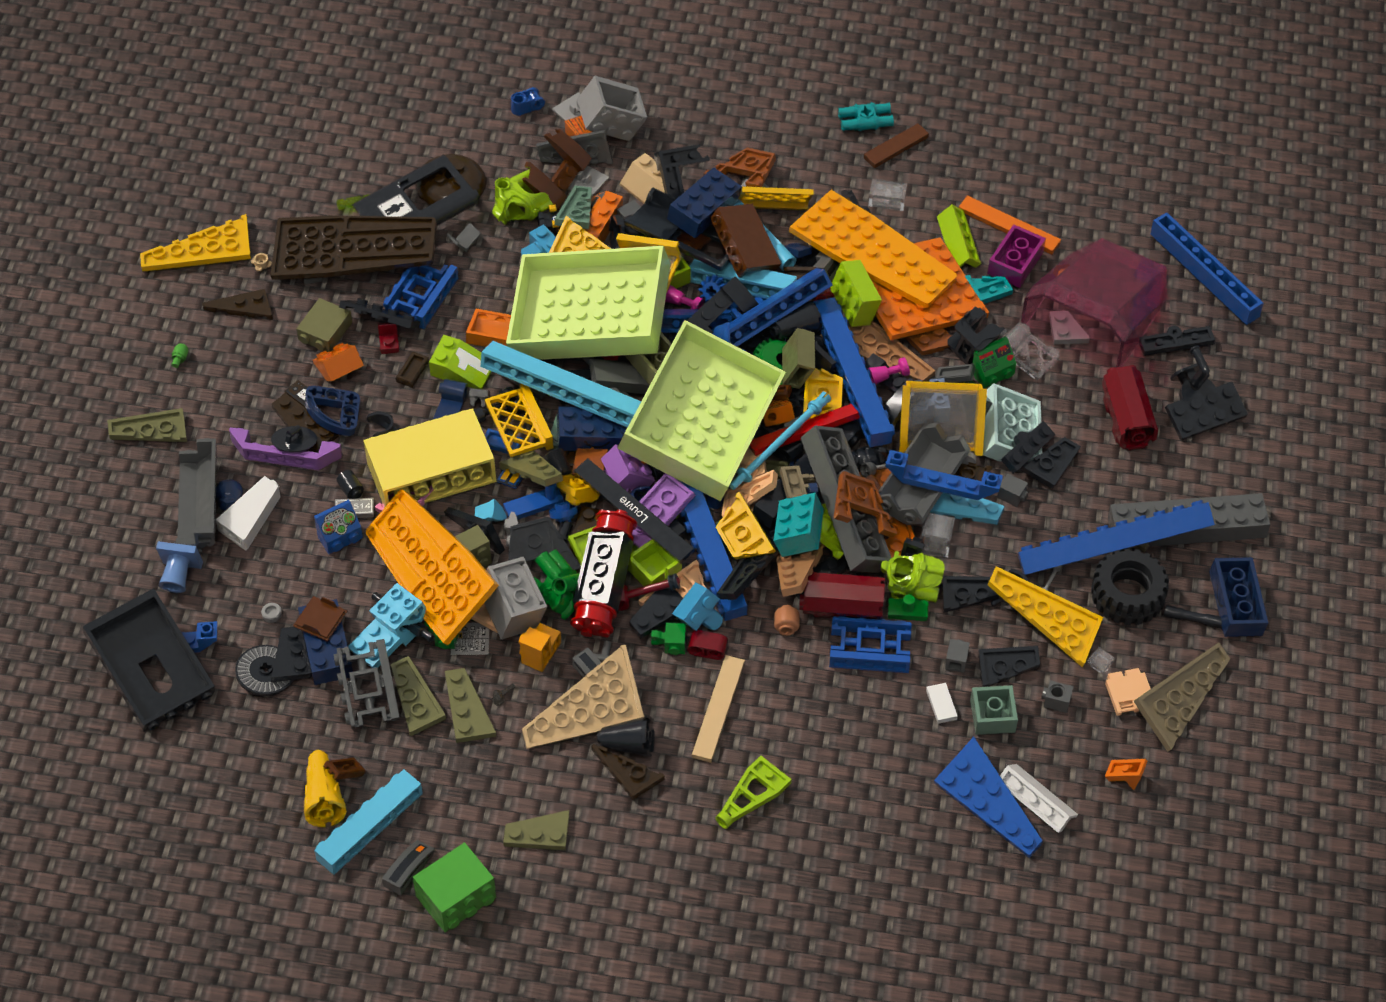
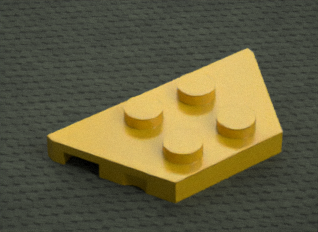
[803,368,843,419]
[716,492,776,560]

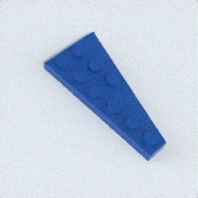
[934,737,1043,858]

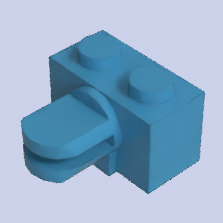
[521,224,556,257]
[672,582,723,631]

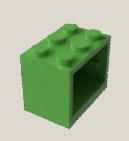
[413,842,496,932]

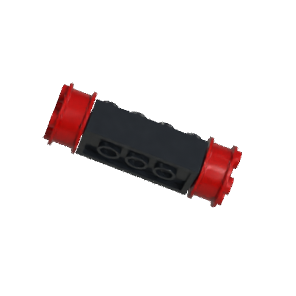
[570,510,637,637]

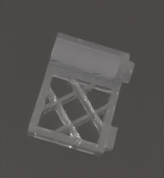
[1004,323,1060,380]

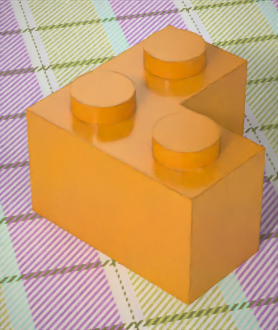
[519,623,561,672]

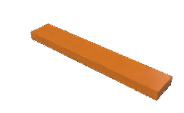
[959,195,1061,255]

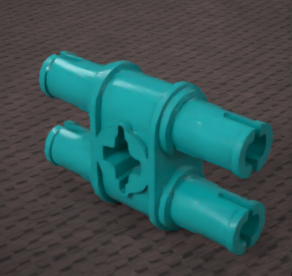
[838,102,894,132]

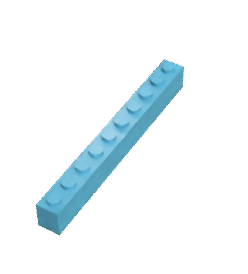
[480,341,641,427]

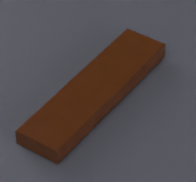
[864,123,929,168]

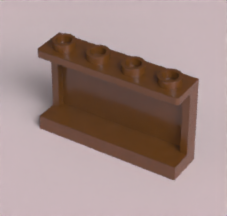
[710,204,781,277]

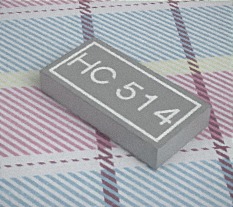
[335,498,374,518]

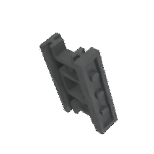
[333,639,399,729]

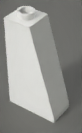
[216,476,280,551]

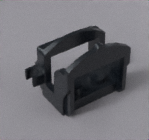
[947,306,1007,364]

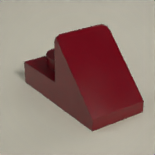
[378,322,399,354]

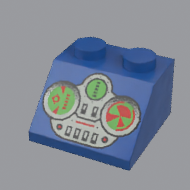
[314,500,363,554]

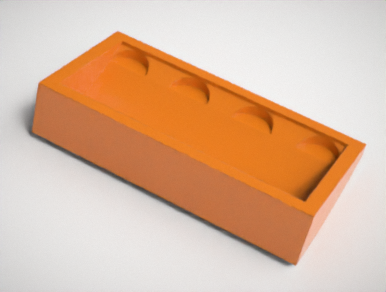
[466,309,511,347]

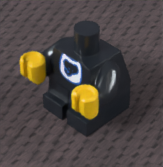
[538,205,561,235]

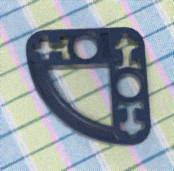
[305,386,360,436]

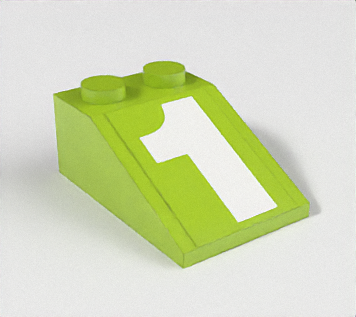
[429,335,492,390]

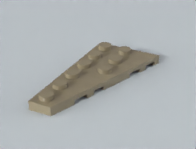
[1134,643,1230,752]

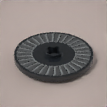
[235,645,294,696]

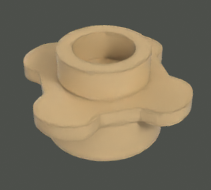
[251,253,272,271]

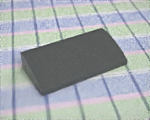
[589,358,650,394]

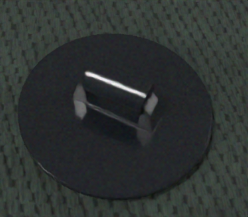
[271,425,317,452]

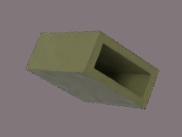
[296,298,352,352]
[782,328,815,389]

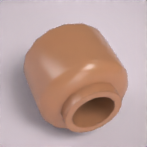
[774,605,800,635]

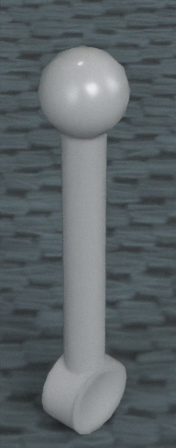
[1043,566,1061,591]

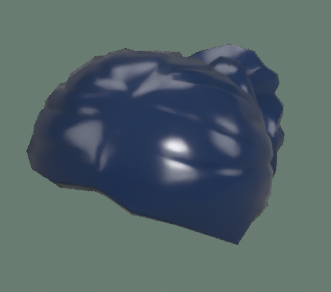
[216,479,243,511]

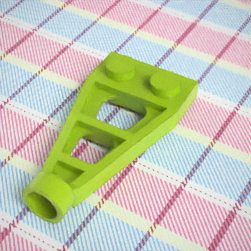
[715,756,792,829]

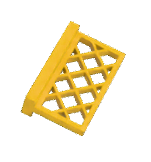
[739,186,814,211]
[485,384,554,458]

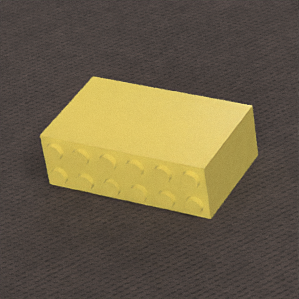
[364,408,497,508]

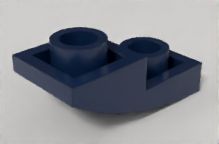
[784,243,812,258]

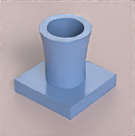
[156,541,203,593]

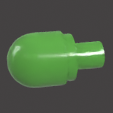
[171,343,189,368]

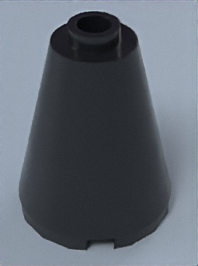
[770,301,822,340]
[597,716,655,757]

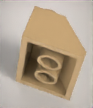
[620,153,665,204]

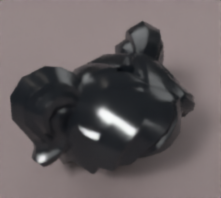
[852,446,889,472]

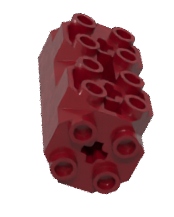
[1102,365,1158,450]
[799,572,885,619]

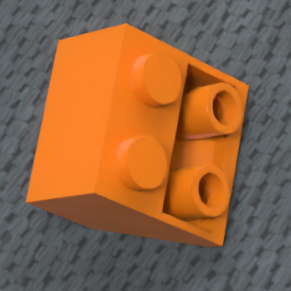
[312,343,364,381]

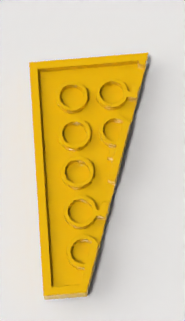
[549,216,611,253]
[988,566,1103,667]

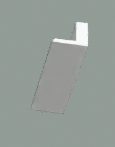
[1000,764,1078,833]

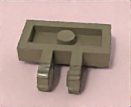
[779,466,819,498]

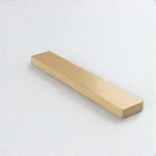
[692,655,745,763]

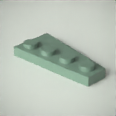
[554,186,592,229]

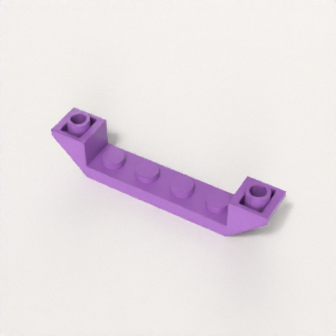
[229,427,342,470]

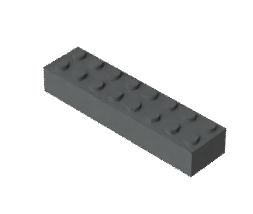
[801,425,892,573]
[1108,493,1270,548]

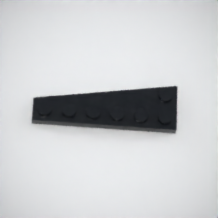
[717,524,779,600]

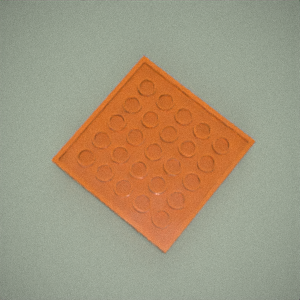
[872,237,989,340]

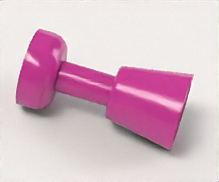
[665,285,704,309]
[868,357,910,385]

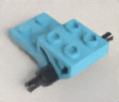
[348,583,435,668]

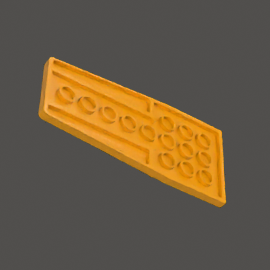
[789,190,957,308]
[366,489,499,645]

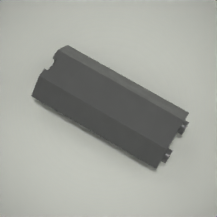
[878,422,971,525]
[176,438,217,554]

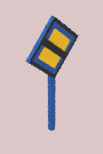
[496,469,523,489]

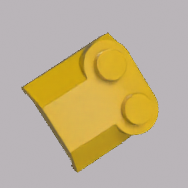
[556,474,600,505]

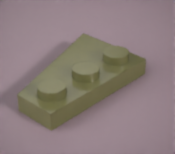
[503,810,570,850]

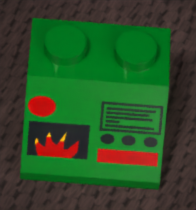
[973,336,1016,389]

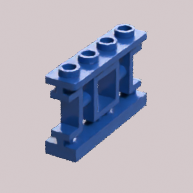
[383,265,458,329]
[829,616,912,673]

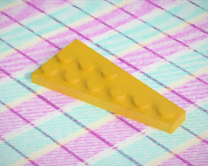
[140,214,251,272]

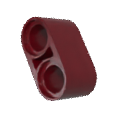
[687,630,728,660]

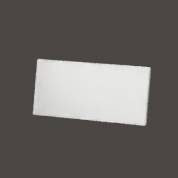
[926,683,957,724]

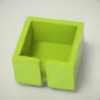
[628,539,682,586]

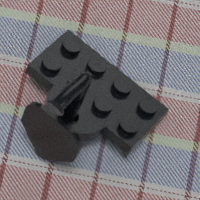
[1165,346,1248,441]

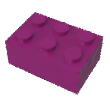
[988,224,1046,288]

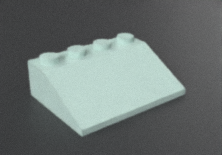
[983,383,1042,463]

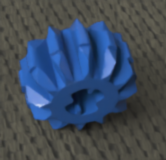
[699,275,727,303]

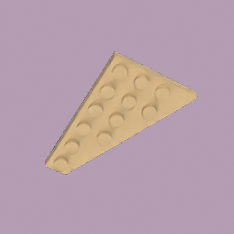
[522,644,644,749]

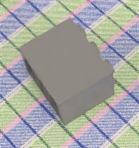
[577,76,647,141]
[484,557,547,640]

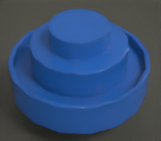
[549,502,578,523]

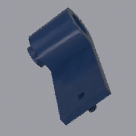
[433,379,468,420]

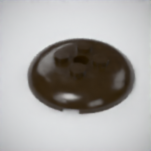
[415,154,486,206]

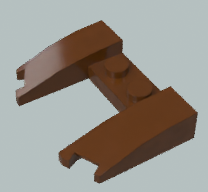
[522,128,592,210]

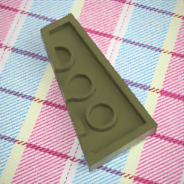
[107,408,187,442]
[499,450,563,487]
[391,656,446,737]
[445,668,496,743]

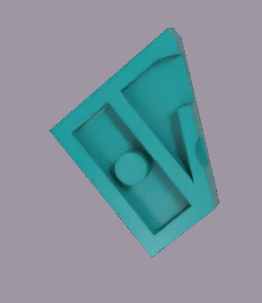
[965,275,1013,304]

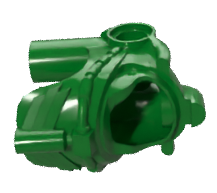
[533,549,579,620]

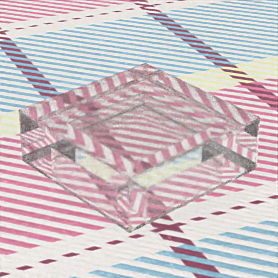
[1087,647,1115,674]

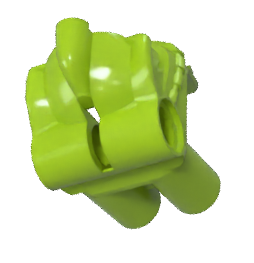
[492,169,553,225]
[880,551,945,603]

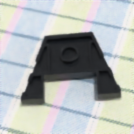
[508,517,581,570]

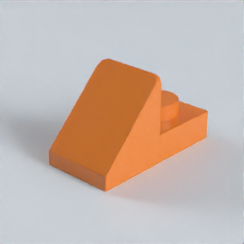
[1105,759,1147,790]

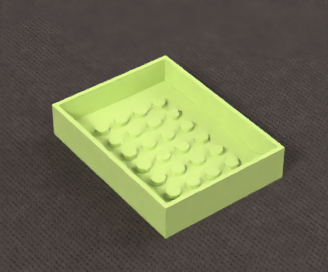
[506,246,671,360]
[618,320,786,501]

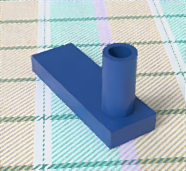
[503,483,564,520]

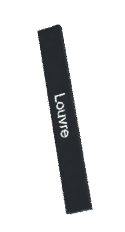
[574,458,695,564]

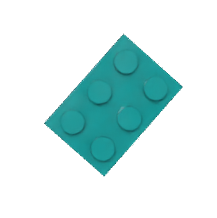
[773,493,824,557]

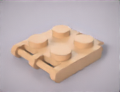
[1105,668,1151,716]

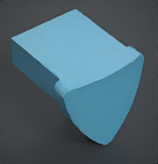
[475,499,507,522]

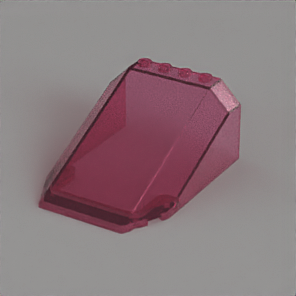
[1020,238,1167,367]

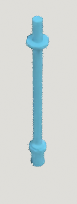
[729,392,831,490]

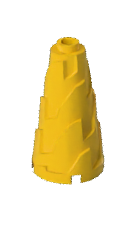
[304,750,346,827]

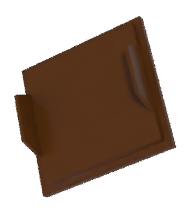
[293,596,348,642]

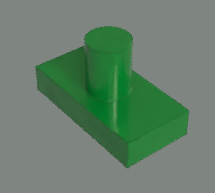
[888,594,928,621]

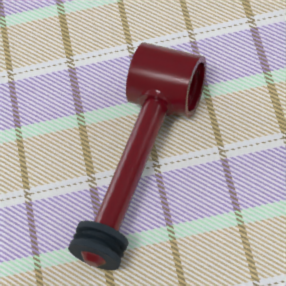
[618,573,680,611]

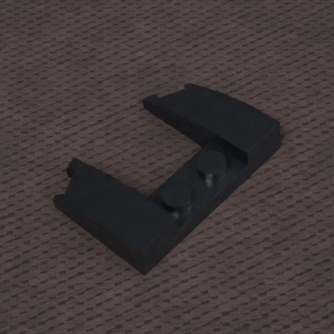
[654,144,710,198]
[680,276,758,334]
[844,353,926,426]

